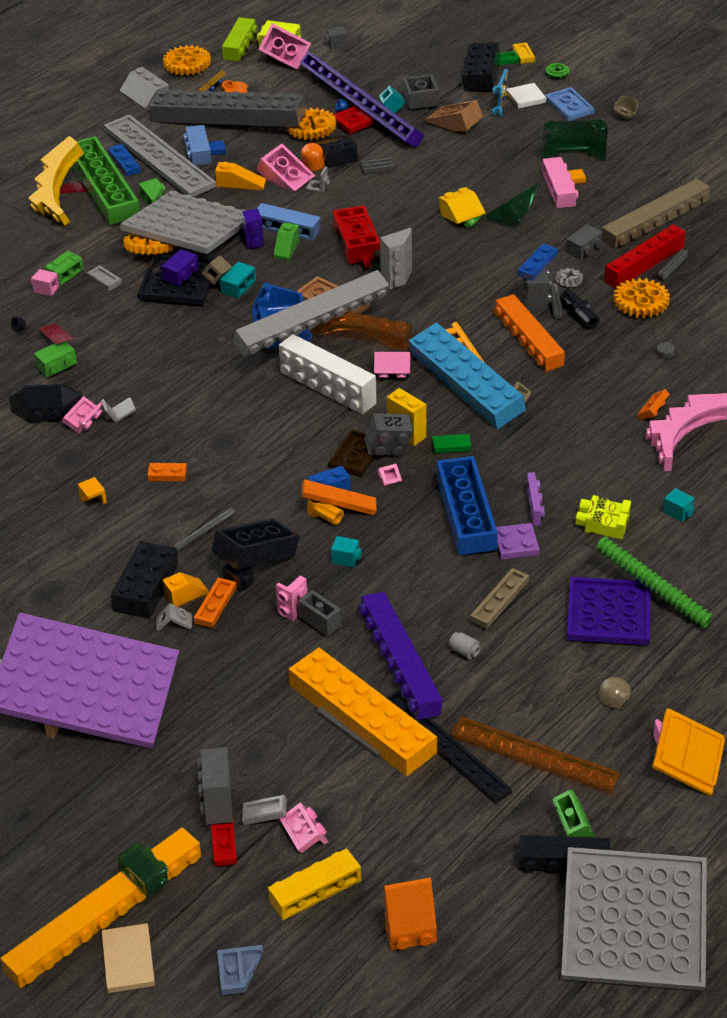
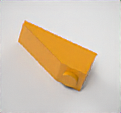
[215,162,266,190]

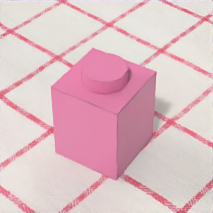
[31,269,59,296]

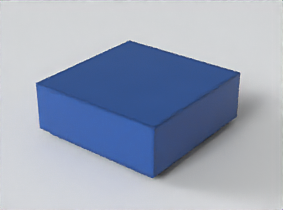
[208,141,226,156]

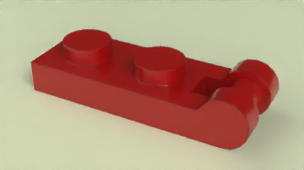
[211,822,237,866]

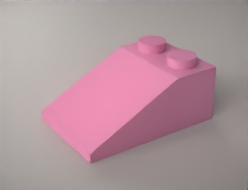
[258,23,311,70]
[256,144,315,193]

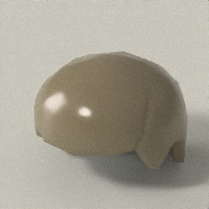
[613,96,638,120]
[598,677,631,708]

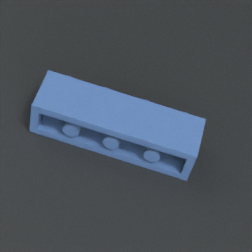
[257,203,321,241]

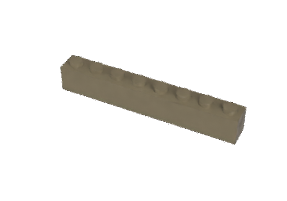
[602,178,710,249]

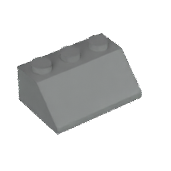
[120,67,169,111]
[380,228,412,289]

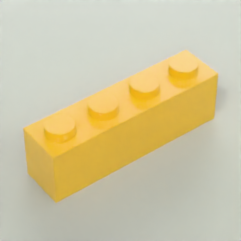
[268,848,361,920]

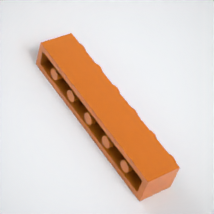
[494,294,565,372]

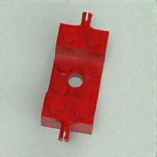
[333,205,380,268]

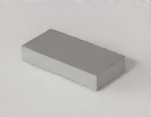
[87,265,122,291]
[242,795,287,825]

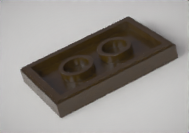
[328,429,377,478]

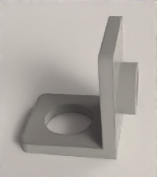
[306,167,330,193]
[101,398,136,423]
[156,603,192,631]

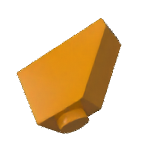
[162,572,209,607]

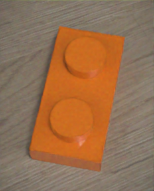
[637,389,670,420]
[147,463,187,481]

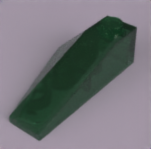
[485,183,540,225]

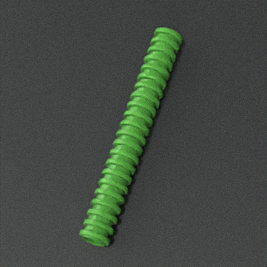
[596,537,713,629]

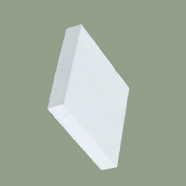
[507,83,546,109]

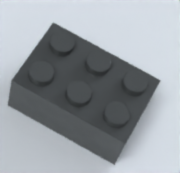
[197,747,233,825]

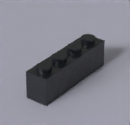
[519,835,611,873]

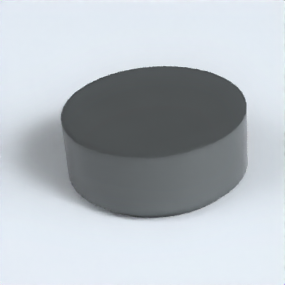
[657,342,675,358]

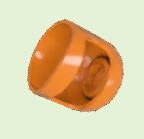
[301,143,325,171]

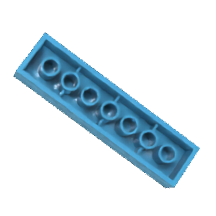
[409,322,526,430]

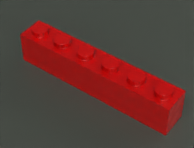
[604,224,686,289]

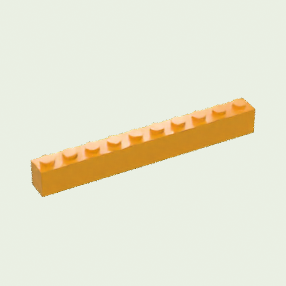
[0,827,201,989]

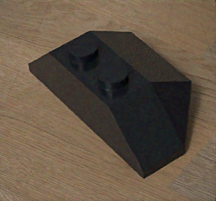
[9,384,82,423]

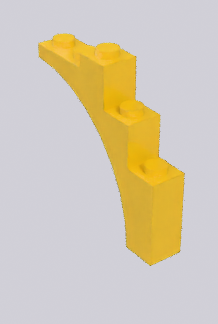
[28,136,84,226]

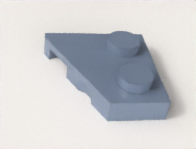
[217,945,263,995]

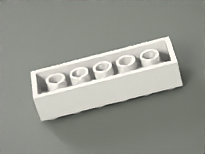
[279,334,376,415]

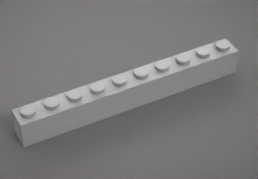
[232,270,389,356]

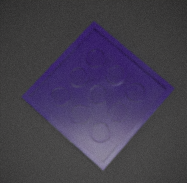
[567,577,650,645]

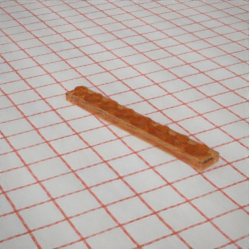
[452,716,621,793]

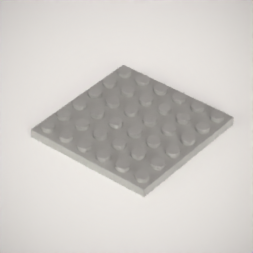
[120,191,245,254]
[561,847,707,991]

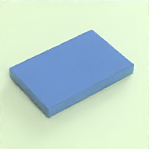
[545,87,595,121]

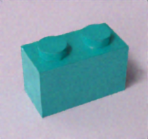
[219,262,256,299]

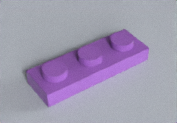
[527,472,545,526]

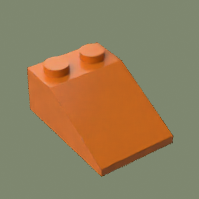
[384,878,437,951]

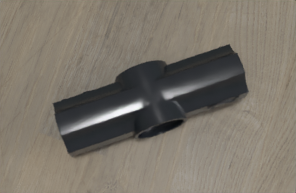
[560,289,600,330]

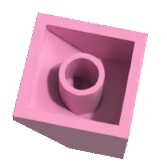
[374,352,411,378]

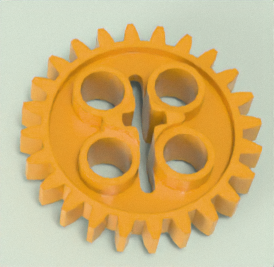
[163,45,211,76]
[286,108,336,140]
[123,233,177,255]
[613,278,670,318]

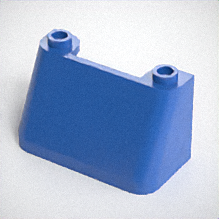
[252,283,312,349]

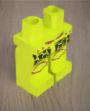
[575,495,631,540]

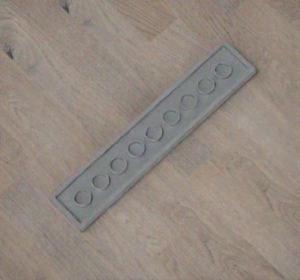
[104,115,216,197]

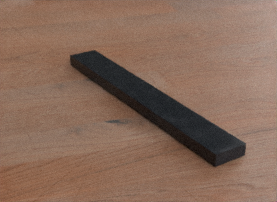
[386,690,512,805]

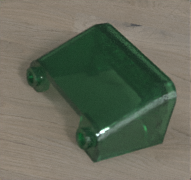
[541,119,608,161]

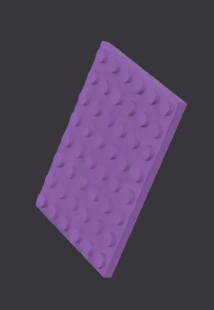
[0,612,179,749]

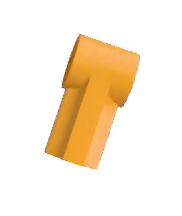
[307,499,344,525]

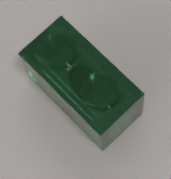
[117,841,169,897]

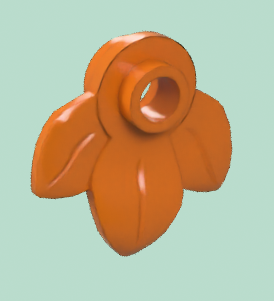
[221,80,248,93]

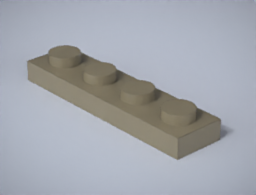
[470,568,529,629]

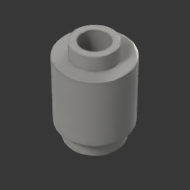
[449,632,481,659]

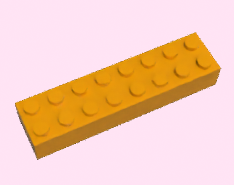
[289,648,437,777]

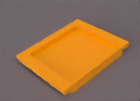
[652,708,725,796]

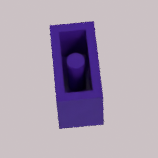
[242,209,264,249]
[161,249,199,286]

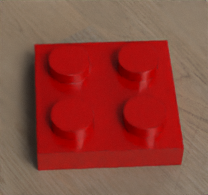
[333,106,375,134]

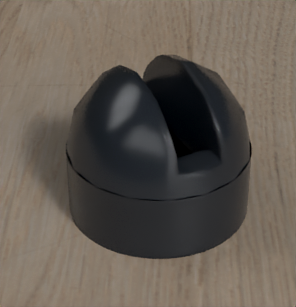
[11,317,26,331]

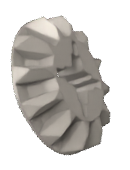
[556,267,583,287]

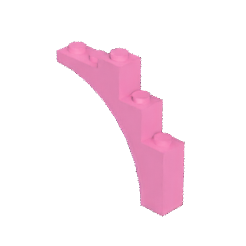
[646,393,727,471]

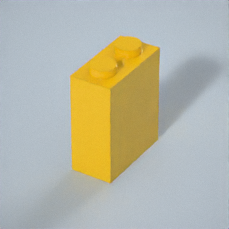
[387,388,426,446]

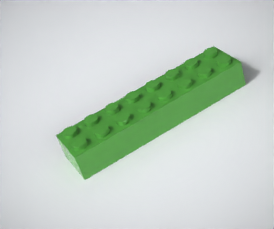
[72,136,140,225]

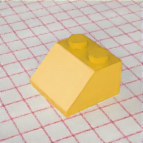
[439,187,485,224]

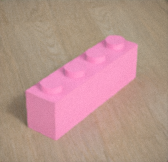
[542,157,578,208]

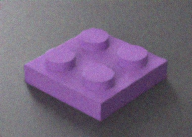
[496,523,539,560]

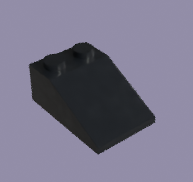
[312,135,358,168]

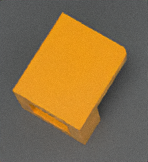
[78,477,107,504]

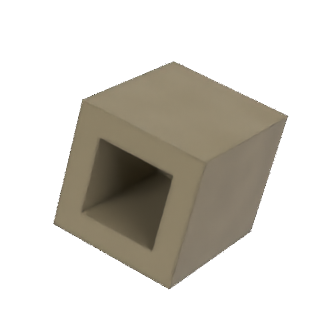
[202,255,232,285]

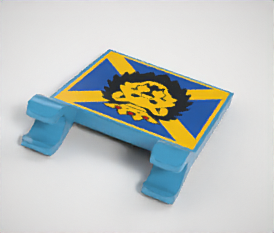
[492,69,508,117]

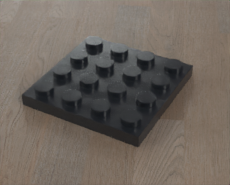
[137,254,214,305]

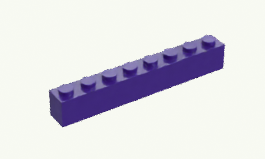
[358,592,443,720]

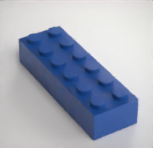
[437,456,498,555]

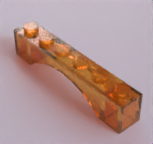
[310,312,412,351]

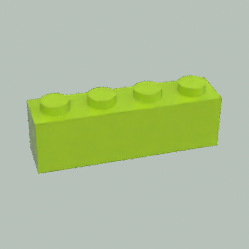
[222,17,258,61]

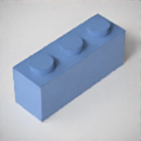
[183,125,211,165]

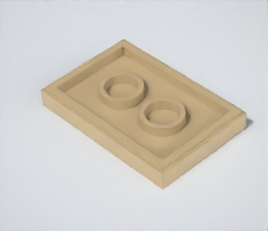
[102,923,155,993]

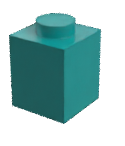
[379,85,405,113]
[663,488,695,522]
[331,536,362,567]

